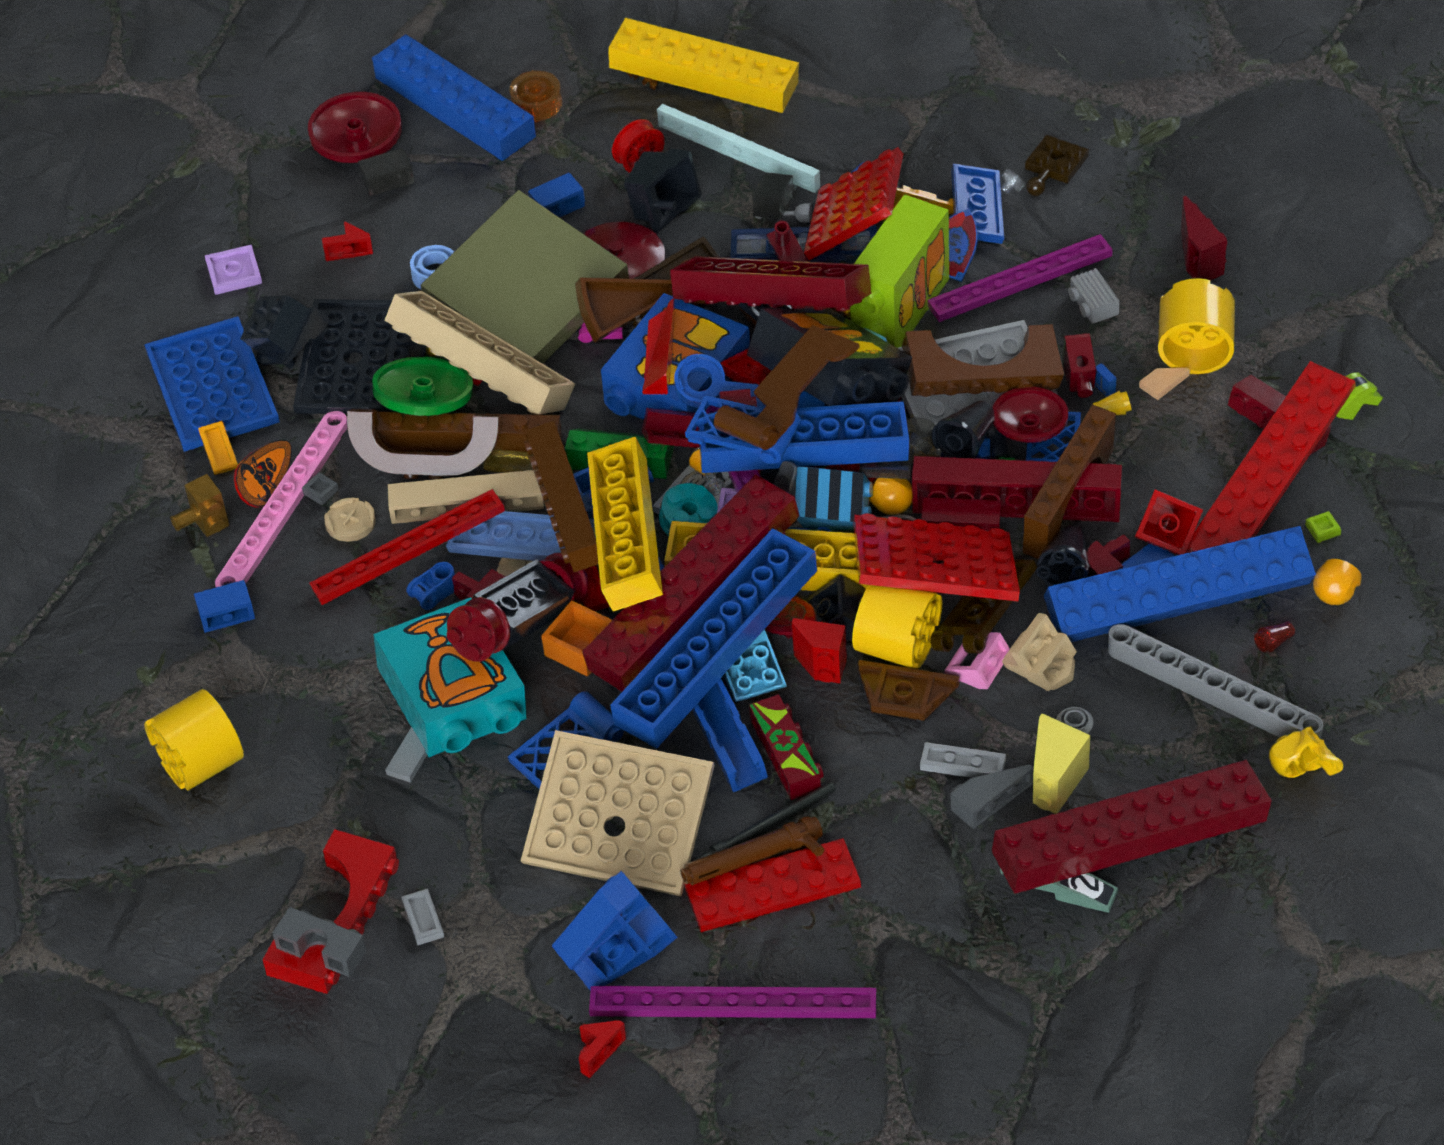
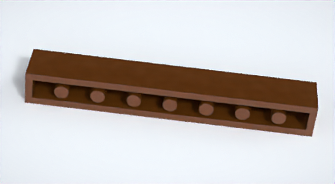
[377,412,562,454]
[524,420,598,572]

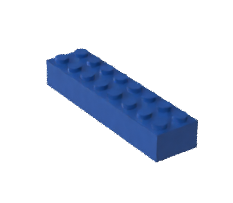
[372,34,536,161]
[698,401,909,473]

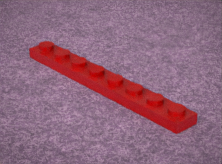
[309,489,505,605]

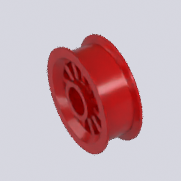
[612,119,665,173]

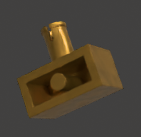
[170,474,229,537]

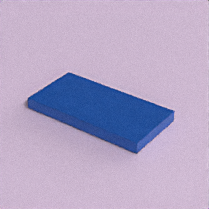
[951,164,1004,244]

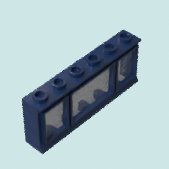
[730,225,877,264]

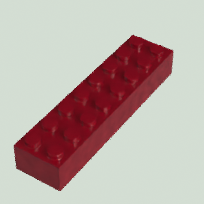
[670,256,871,311]
[912,456,1122,522]

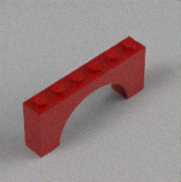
[263,829,399,994]

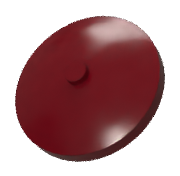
[308,92,402,163]
[583,222,666,279]

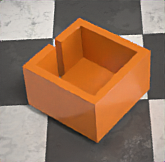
[542,600,612,677]

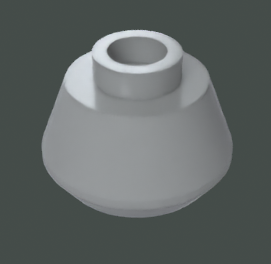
[1056,707,1093,734]

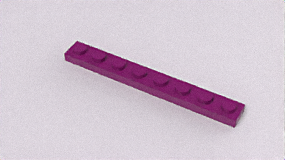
[928,234,1112,322]

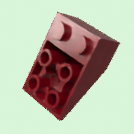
[1181,196,1228,281]

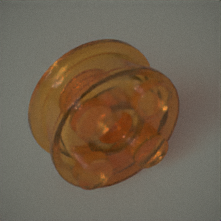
[509,71,562,123]

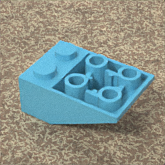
[722,629,787,702]

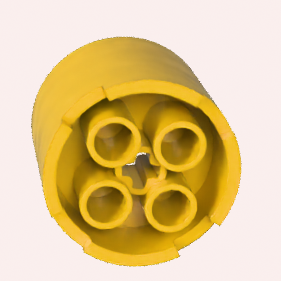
[1158,279,1235,374]
[852,585,942,669]
[144,689,244,791]

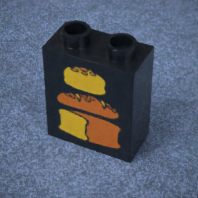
[747,308,912,406]

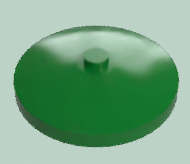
[372,357,473,416]

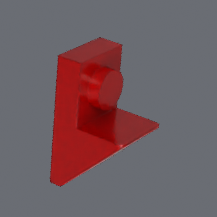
[322,222,373,261]
[579,1020,626,1078]

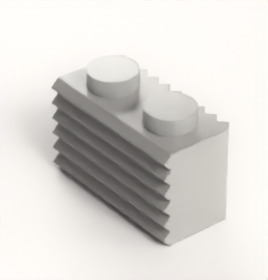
[1068,268,1120,324]

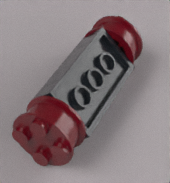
[447,552,588,662]

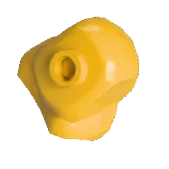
[1269,726,1343,778]

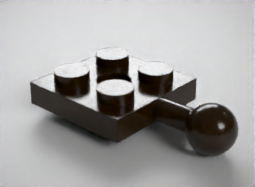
[1025,135,1089,196]

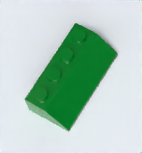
[565,428,674,479]

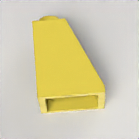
[1033,714,1090,814]

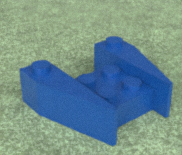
[552,871,678,991]

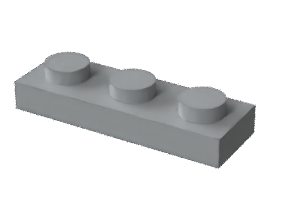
[920,742,1006,778]

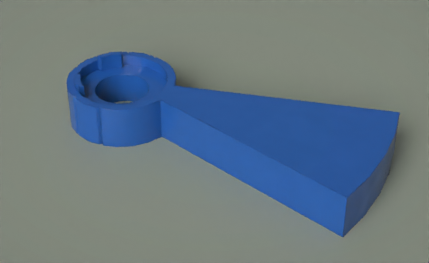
[674,354,825,408]

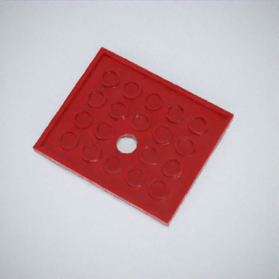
[853,513,1020,601]

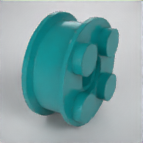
[659,483,718,536]

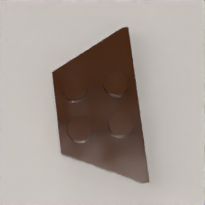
[858,660,960,721]

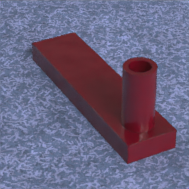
[767,220,832,309]

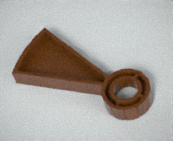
[575,258,709,343]

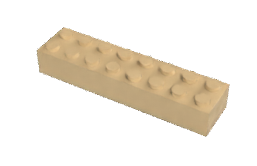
[385,291,575,415]

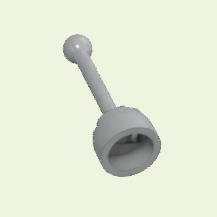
[754,203,812,223]

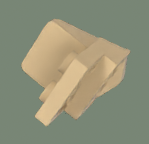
[1002,613,1077,691]

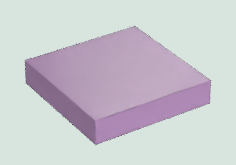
[205,245,262,295]

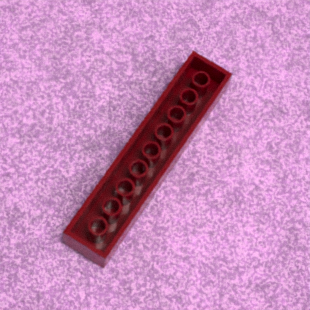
[582,474,800,692]
[991,760,1272,894]

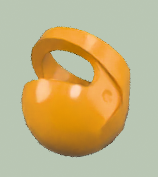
[869,467,912,515]
[1313,559,1362,605]

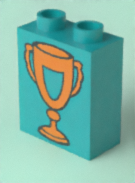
[373,597,527,757]

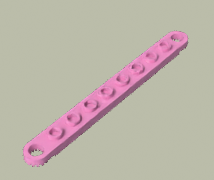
[215,411,347,587]

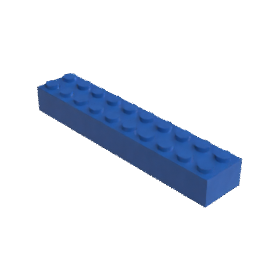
[1044,526,1316,642]
[610,528,817,749]

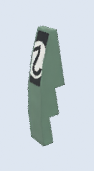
[1000,868,1118,913]

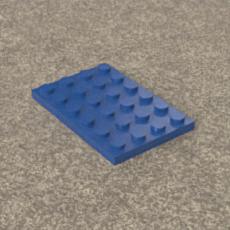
[144,316,280,452]

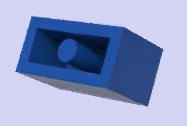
[528,172,585,218]
[194,580,255,633]

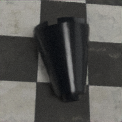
[931,401,995,459]

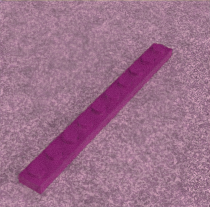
[589,986,876,1018]

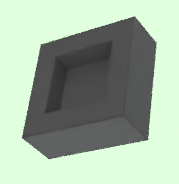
[302,472,339,505]

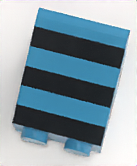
[795,467,873,531]

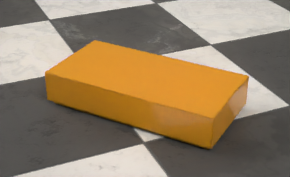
[198,421,238,475]

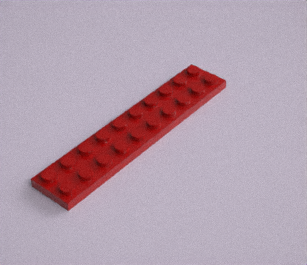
[1185,361,1356,554]

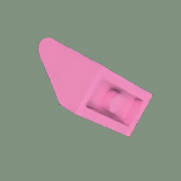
[944,632,1010,689]

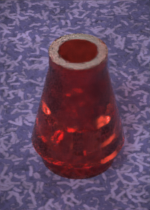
[1254,621,1295,652]

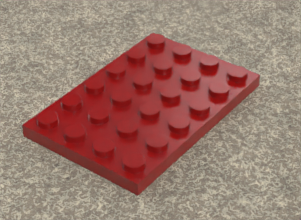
[804,147,903,260]

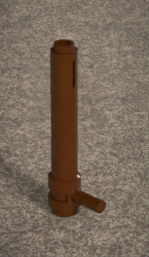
[680,816,824,885]

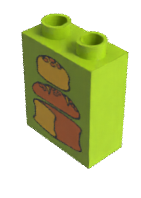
[850,194,949,348]

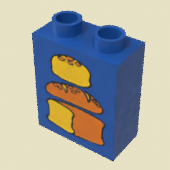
[601,293,750,420]

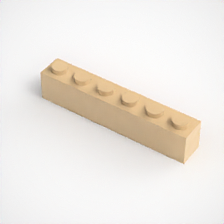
[388,470,544,524]

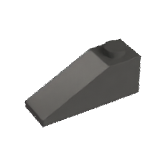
[951,764,1034,829]

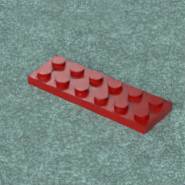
[684,838,861,932]

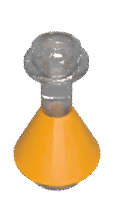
[689,447,725,496]

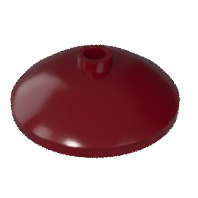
[992,387,1068,443]

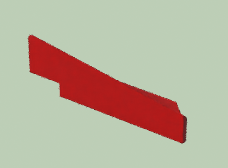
[642,299,675,394]

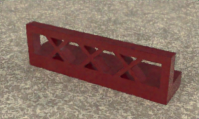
[642,408,700,448]

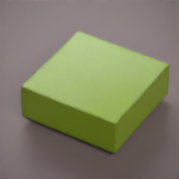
[1305,511,1341,543]

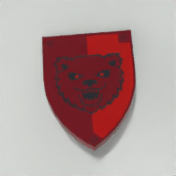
[765,595,817,639]

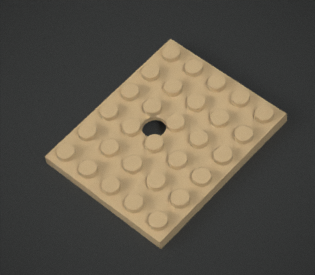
[521,730,715,897]

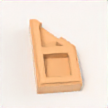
[1139,368,1190,400]

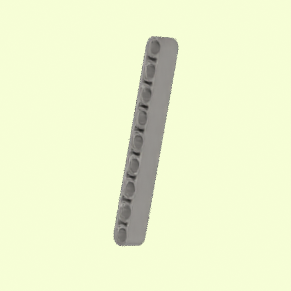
[1108,624,1323,739]

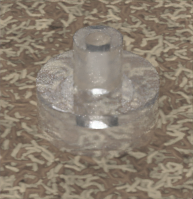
[1001,168,1025,193]

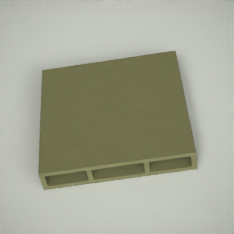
[421,190,629,364]

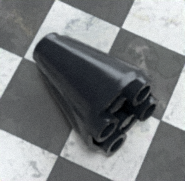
[1036,525,1089,586]

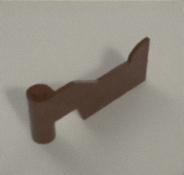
[714,325,860,450]

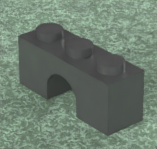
[272,907,367,977]

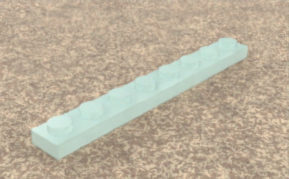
[657,104,820,193]

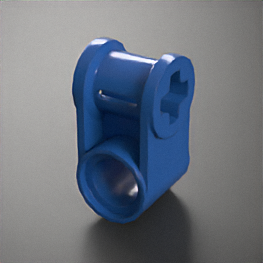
[406,562,455,610]

